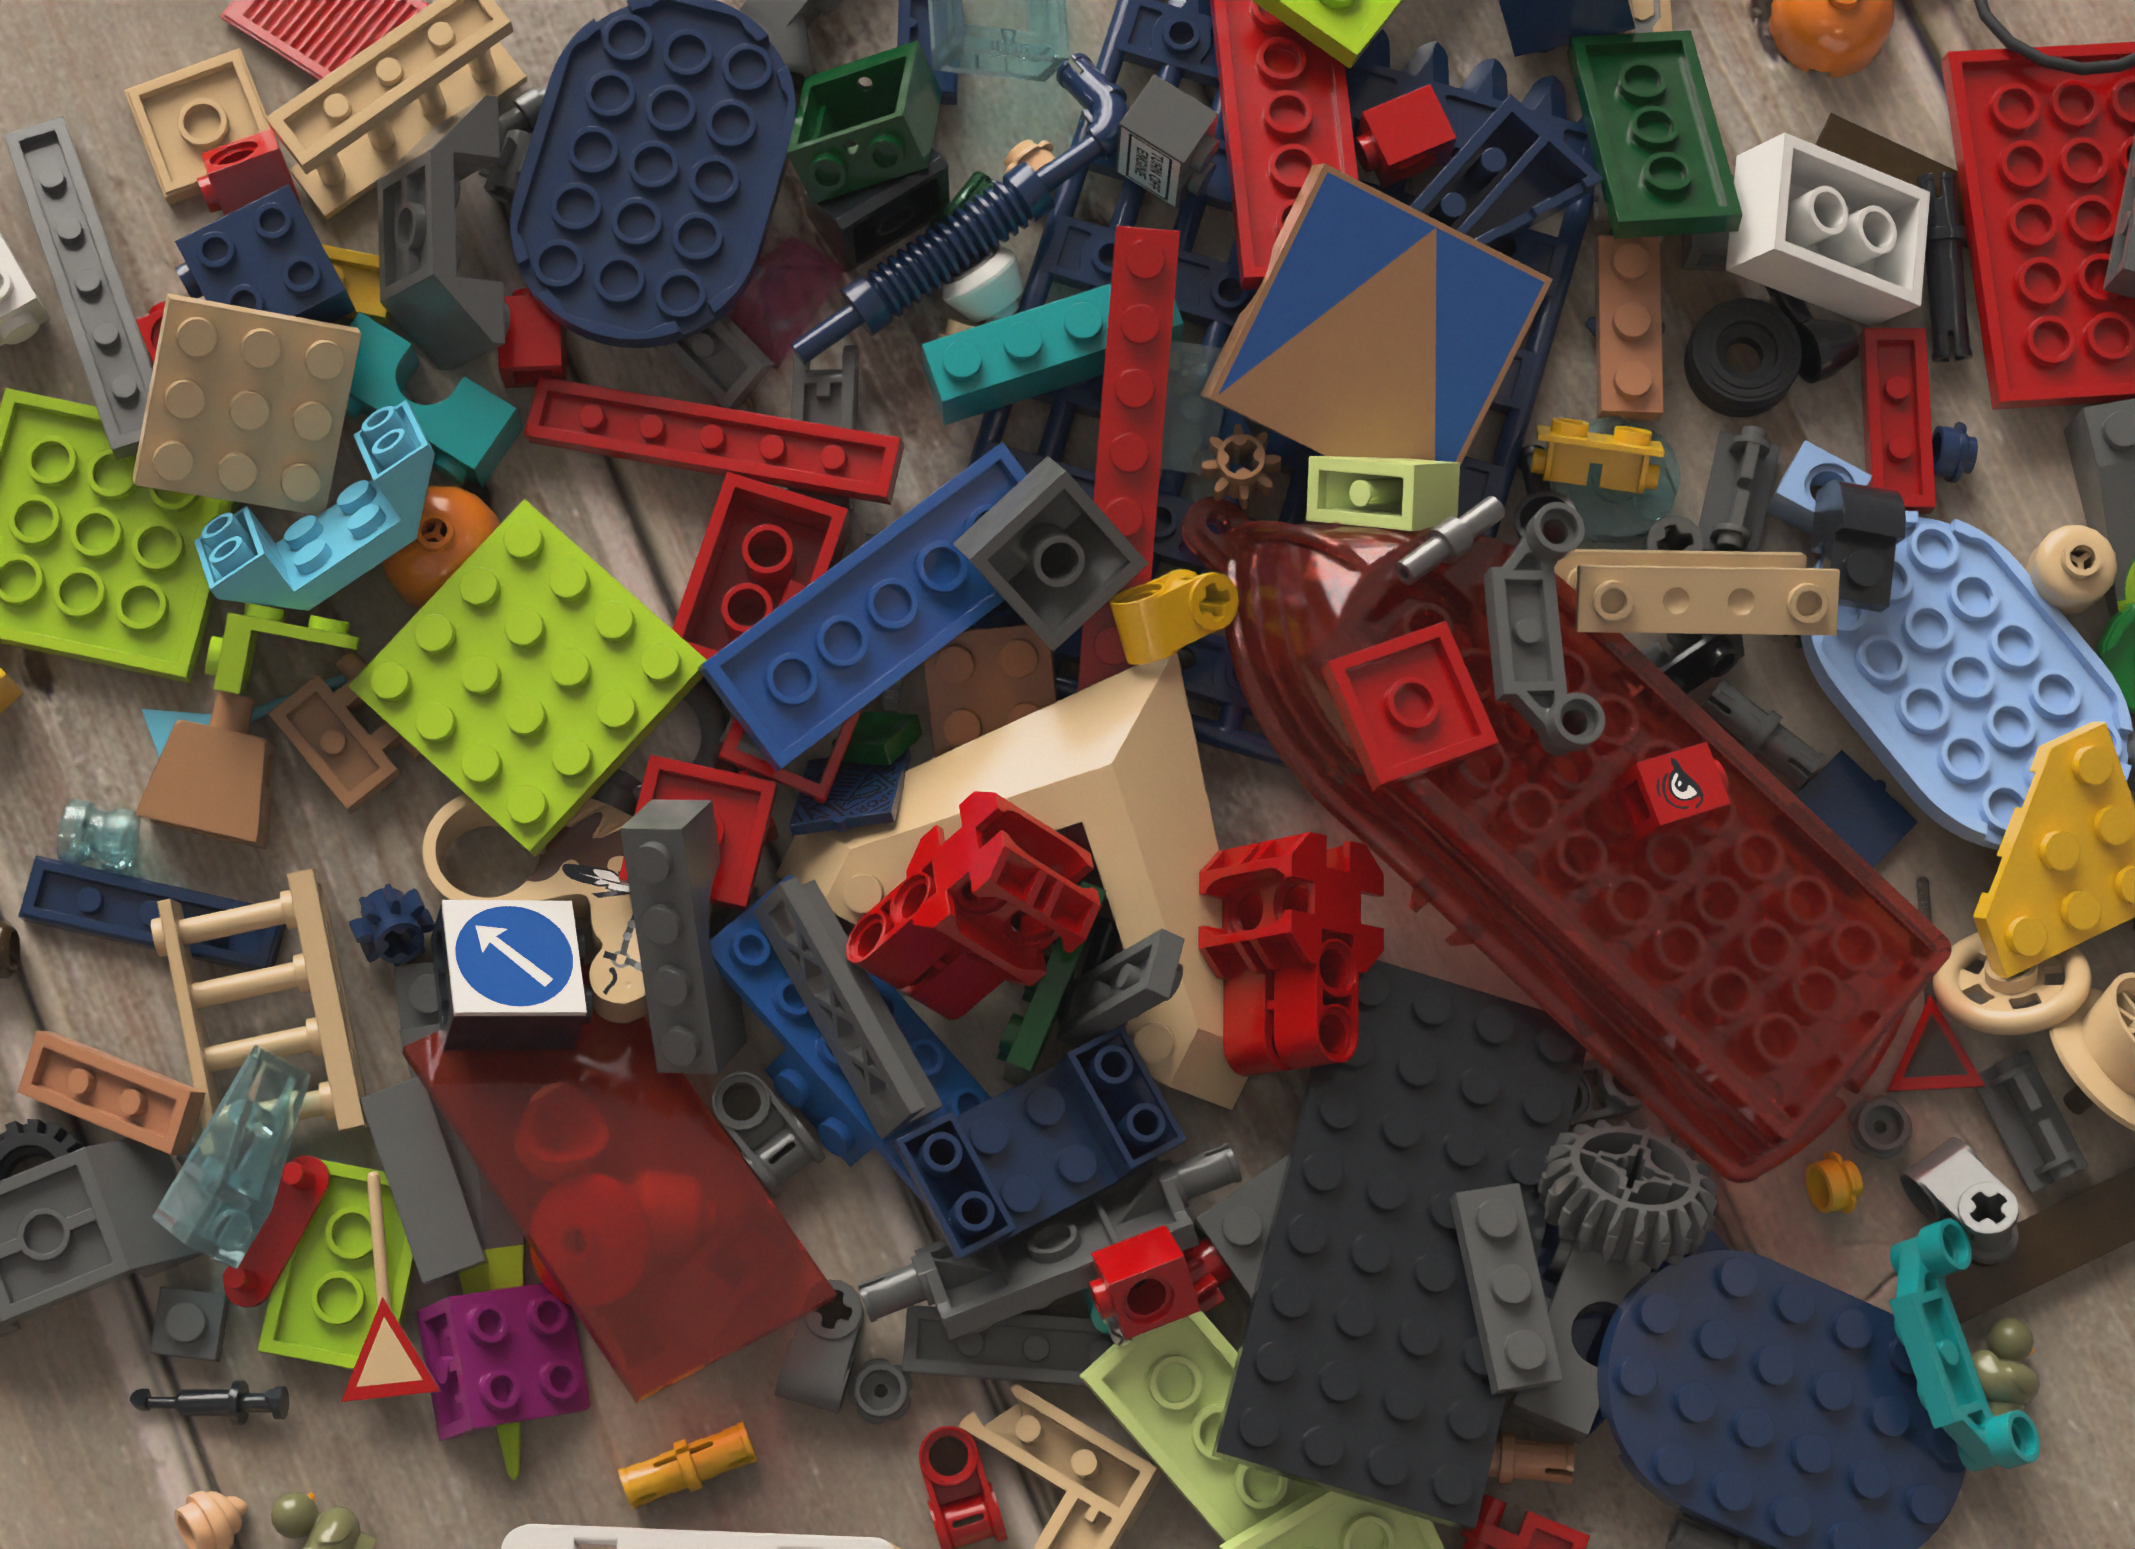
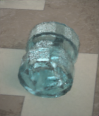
[57,798,141,874]

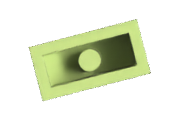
[1306,456,1460,531]

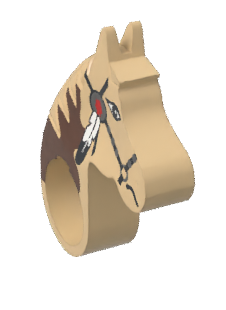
[422,794,726,1023]

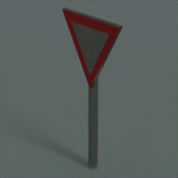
[1887,876,1986,1093]

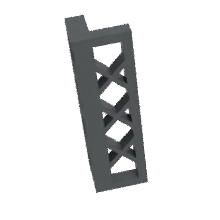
[753,876,943,1140]

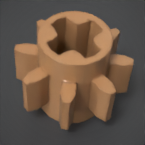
[1201,424,1281,509]

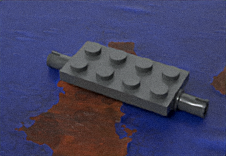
[857,1142,1242,1340]

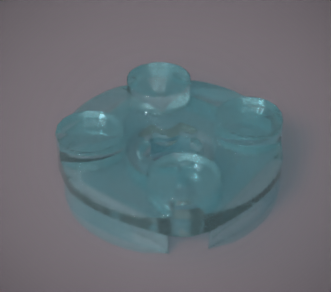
[1552,416,1680,543]

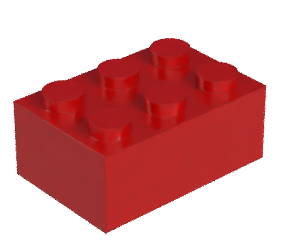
[672,472,851,678]

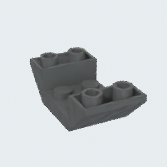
[377,95,510,370]
[0,1138,208,1338]

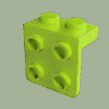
[205,603,362,694]

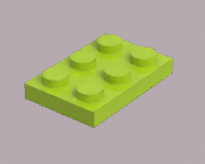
[257,1159,416,1370]

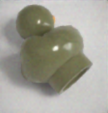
[1971,1318,2040,1416]
[271,1492,377,1549]

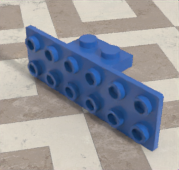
[710,875,992,1206]

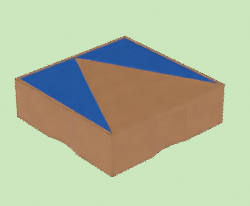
[1200,163,1553,466]

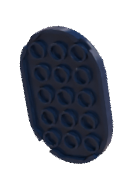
[510,0,797,348]
[1597,1250,1966,1549]

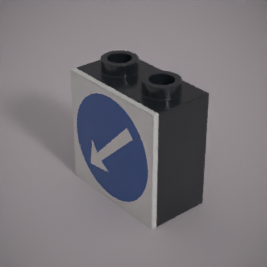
[431,900,593,1051]

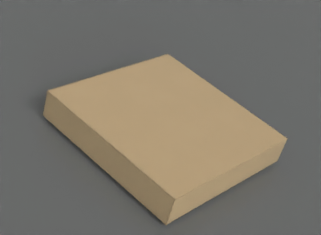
[124,48,270,205]

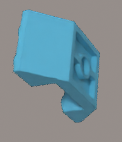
[194,400,435,611]

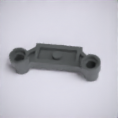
[1483,502,1605,756]

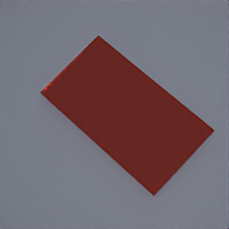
[402,962,837,1404]

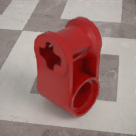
[919,1425,1008,1549]

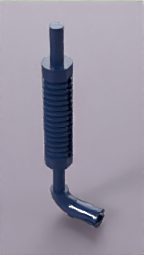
[790,53,1129,365]

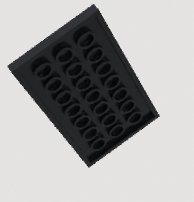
[1212,960,1592,1532]

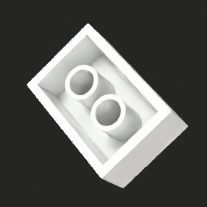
[1726,133,1930,327]

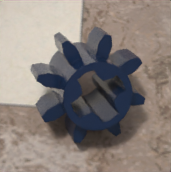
[349,884,435,966]

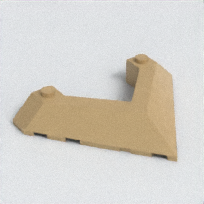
[776,652,1249,1110]

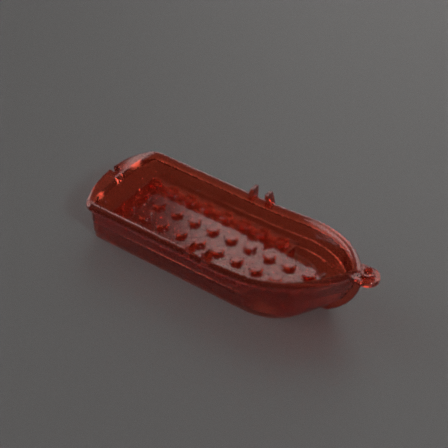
[1181,496,1952,1183]

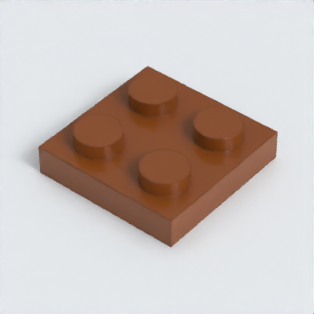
[924,623,1058,757]

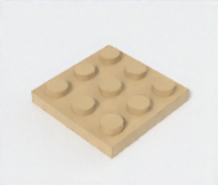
[132,293,362,515]

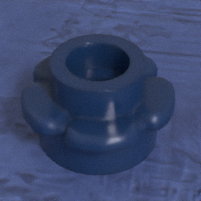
[1932,422,1978,483]

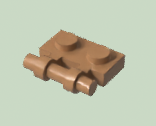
[268,650,425,814]

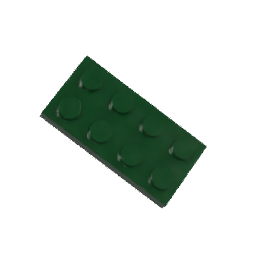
[1567,30,1743,239]

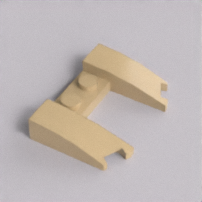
[889,1383,1163,1549]

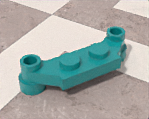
[1889,1218,2040,1472]

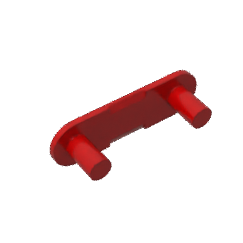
[223,1155,331,1308]

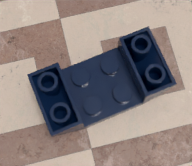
[893,1025,1187,1261]

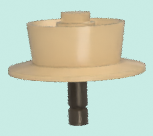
[2049,972,2135,1131]

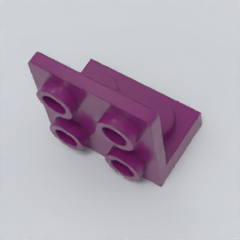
[416,1283,590,1441]

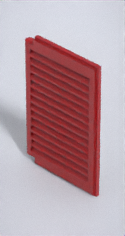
[220,0,430,81]

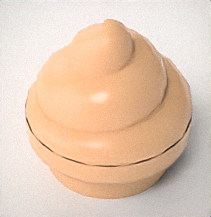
[174,1491,248,1549]

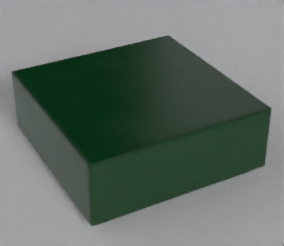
[832,711,923,766]

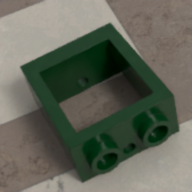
[787,40,942,204]

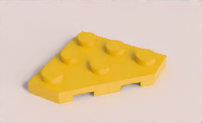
[1973,722,2135,978]

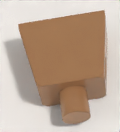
[135,691,275,850]

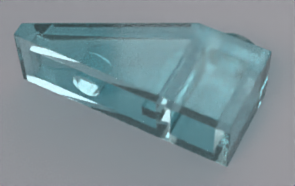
[152,1044,311,1269]

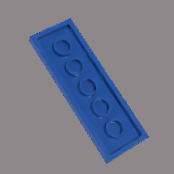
[698,442,1027,772]

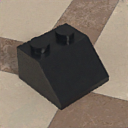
[804,148,950,274]

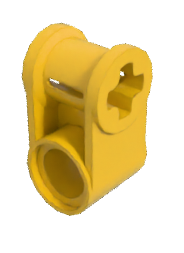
[1109,569,1239,665]

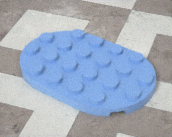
[1801,511,2133,850]

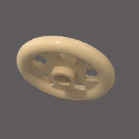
[1933,932,2092,1035]

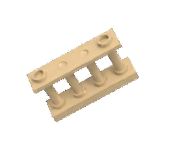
[265,0,528,220]
[1554,549,1840,636]
[151,868,369,1160]

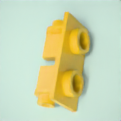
[1531,417,1665,495]

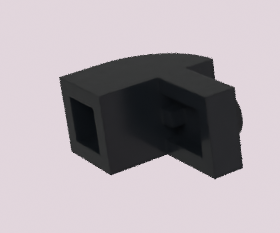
[1810,480,1906,612]

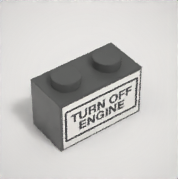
[1116,74,1220,209]

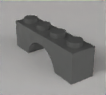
[620,799,747,1074]

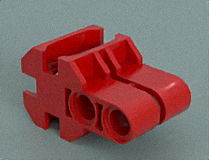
[846,791,1101,1021]
[1198,832,1384,1077]

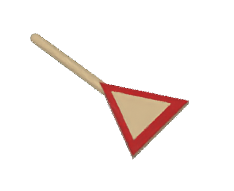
[341,1171,441,1402]

